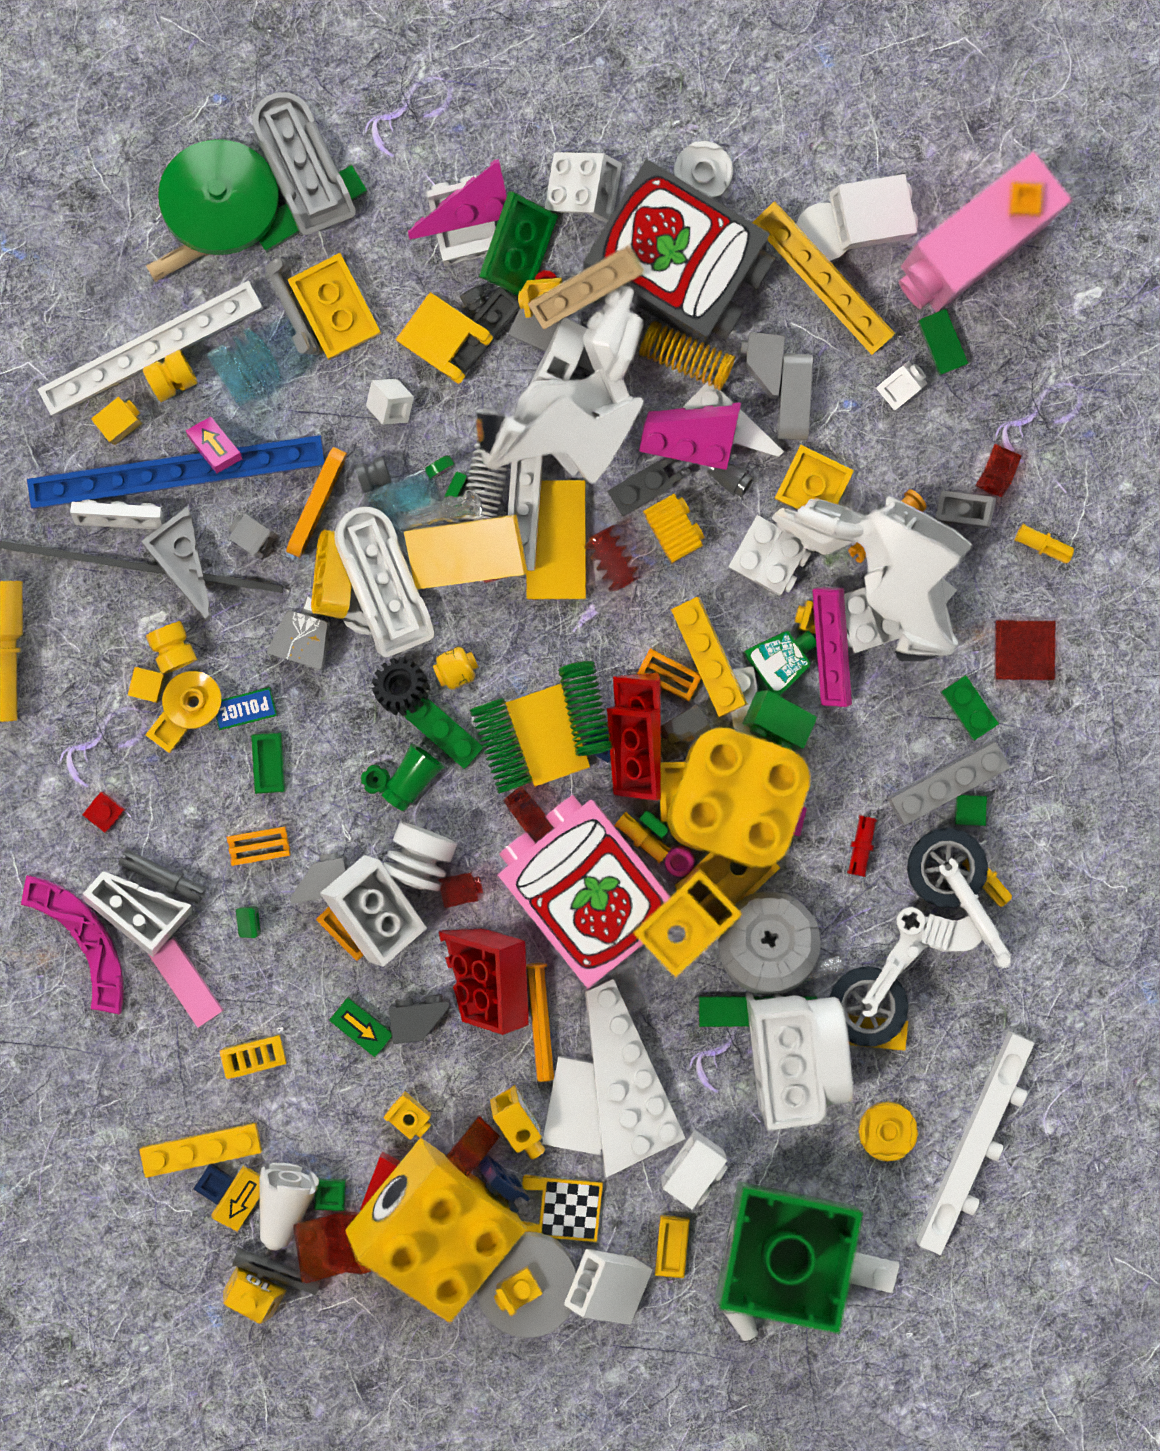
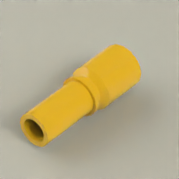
[0,581,23,722]

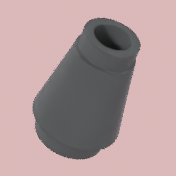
[708,463,754,497]

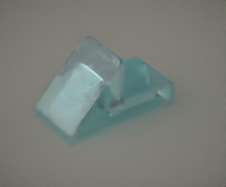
[367,475,432,518]

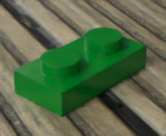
[940,675,999,741]

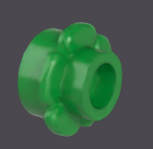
[361,765,390,794]

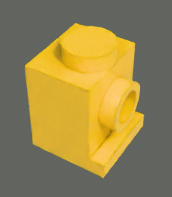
[383,1091,431,1140]

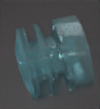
[206,327,283,407]

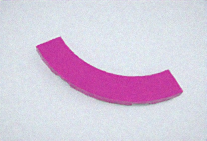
[21,875,123,1015]

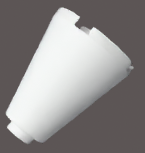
[259,1163,319,1250]

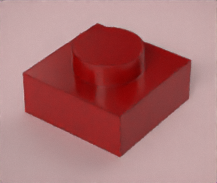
[82,791,126,833]

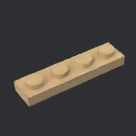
[528,245,644,330]

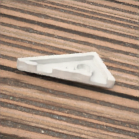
[683,382,784,457]

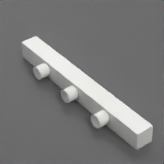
[916,1031,1035,1255]

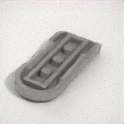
[252,92,356,235]

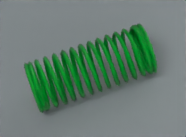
[558,661,613,756]
[469,698,533,793]

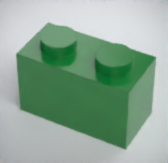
[742,690,817,750]

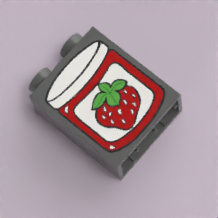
[583,158,776,346]

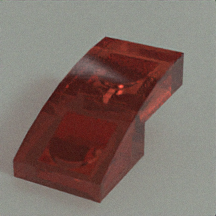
[446,1116,500,1177]

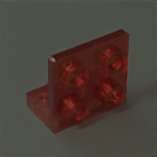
[293,1210,371,1283]

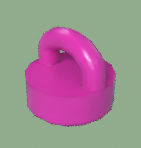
[665,846,695,877]

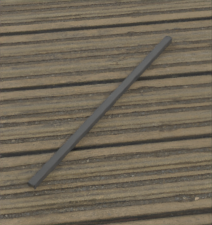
[0,541,284,593]

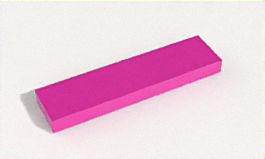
[812,587,852,707]

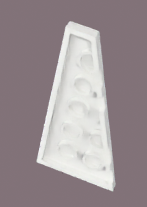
[585,977,686,1177]

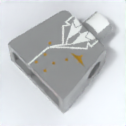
[267,597,330,670]

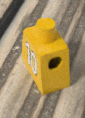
[223,1266,287,1324]

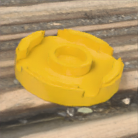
[858,1101,918,1162]

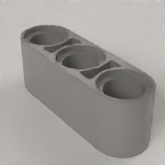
[777,353,813,441]

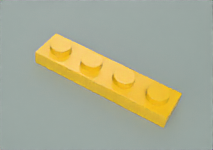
[671,597,748,717]
[139,1122,262,1178]

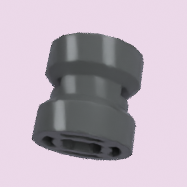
[354,456,392,494]

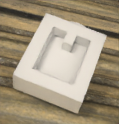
[876,361,927,411]

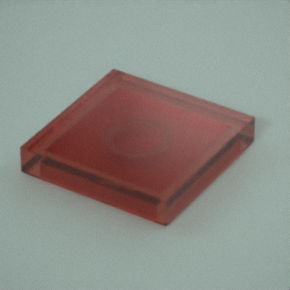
[994,620,1056,680]

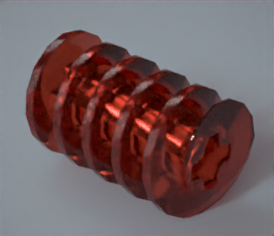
[584,524,643,592]

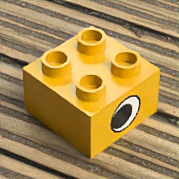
[345,1138,526,1323]

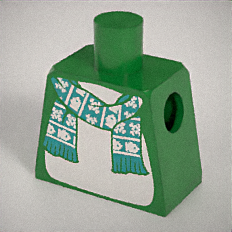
[743,630,817,696]

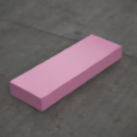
[148,937,224,1028]

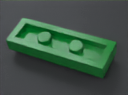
[404,698,483,769]

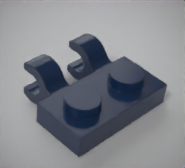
[474,1150,530,1213]

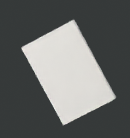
[542,1056,601,1155]

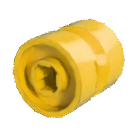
[142,349,198,403]
[145,621,198,674]

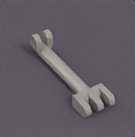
[265,258,322,355]

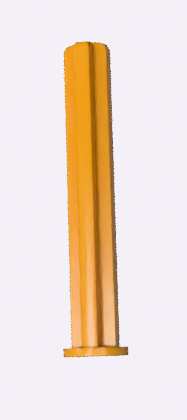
[526,963,554,1082]

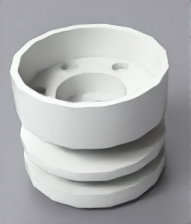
[383,821,458,891]

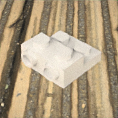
[728,515,812,596]
[844,587,904,654]

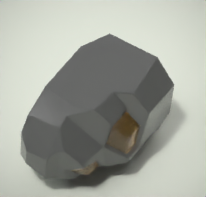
[661,705,712,743]

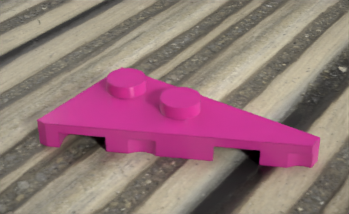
[408,159,507,240]

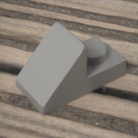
[935,491,996,529]

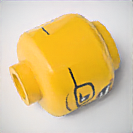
[433,646,479,690]

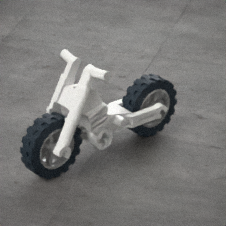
[829,828,1011,1047]

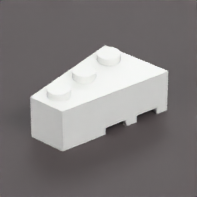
[83,871,192,957]

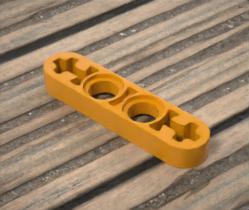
[286,447,347,558]

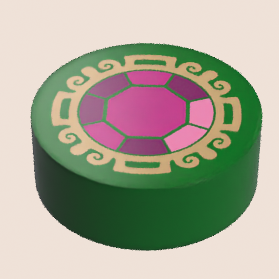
[425,455,455,480]

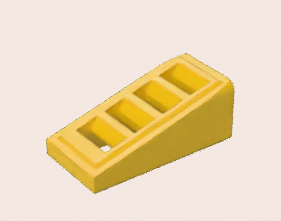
[220,1035,287,1079]

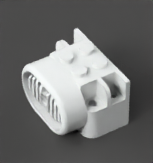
[746,992,853,1131]

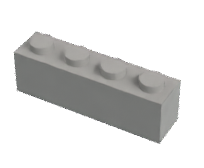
[886,741,1010,825]

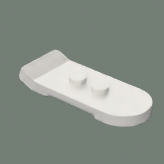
[334,507,434,657]

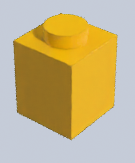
[91,396,142,445]

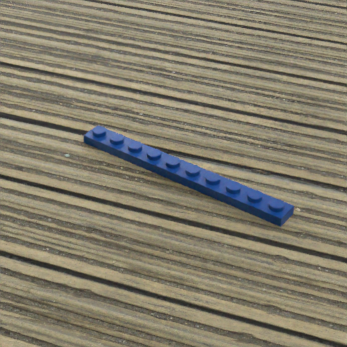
[27,435,325,509]

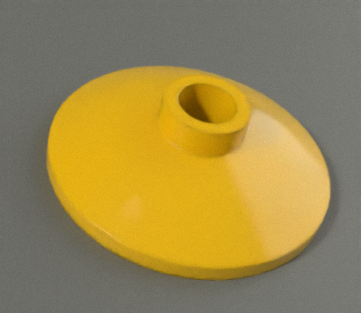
[162,671,222,729]

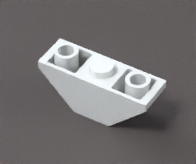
[529,317,588,386]

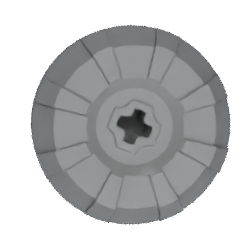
[718,892,820,996]
[477,1232,577,1338]

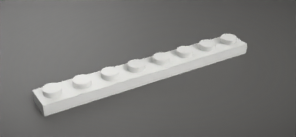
[37,281,264,417]

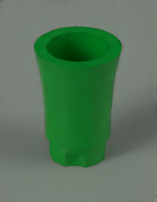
[381,743,445,812]

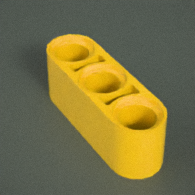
[311,530,352,619]

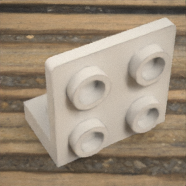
[545,152,622,222]

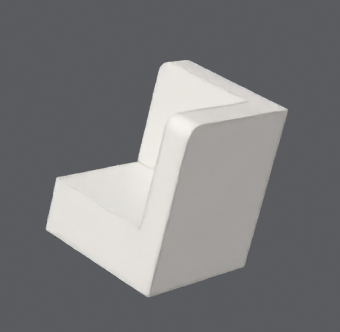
[366,379,414,425]

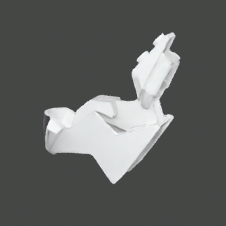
[476,286,643,483]
[771,496,972,661]

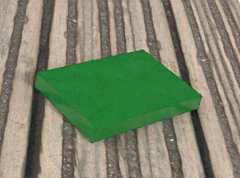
[479,192,558,296]

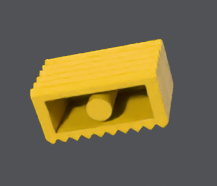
[643,494,705,564]

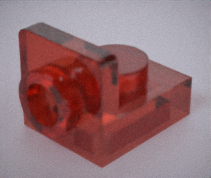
[976,444,1022,497]
[438,871,484,908]

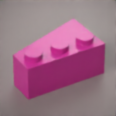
[639,402,741,470]

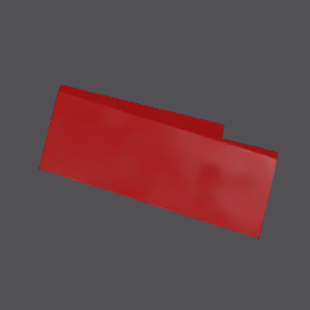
[607,673,661,801]

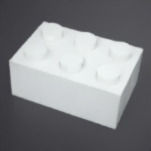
[320,855,427,967]

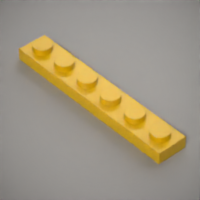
[752,201,895,355]

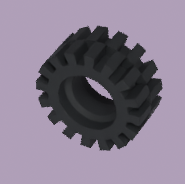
[372,657,430,716]

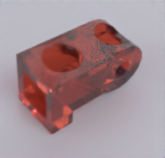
[503,786,554,843]

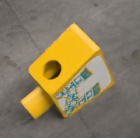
[490,1085,545,1159]

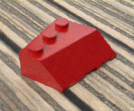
[438,929,529,1035]

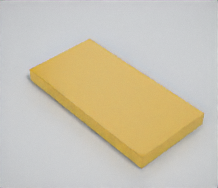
[526,480,586,600]
[404,514,528,590]

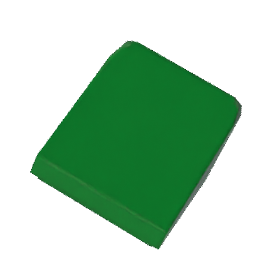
[236,906,261,938]

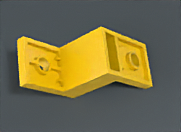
[633,852,780,978]

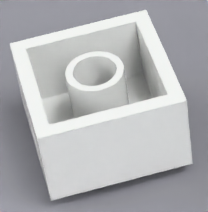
[661,1130,728,1210]

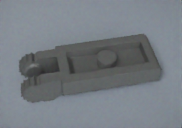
[607,458,692,517]

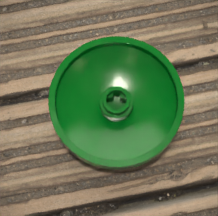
[158,139,279,255]

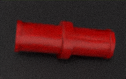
[847,815,878,877]

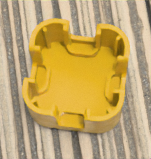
[667,728,810,868]

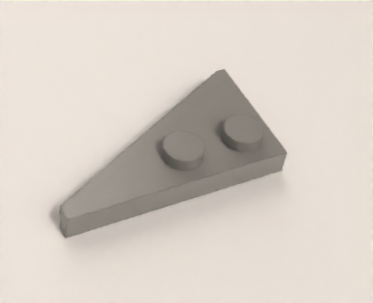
[141,507,212,622]

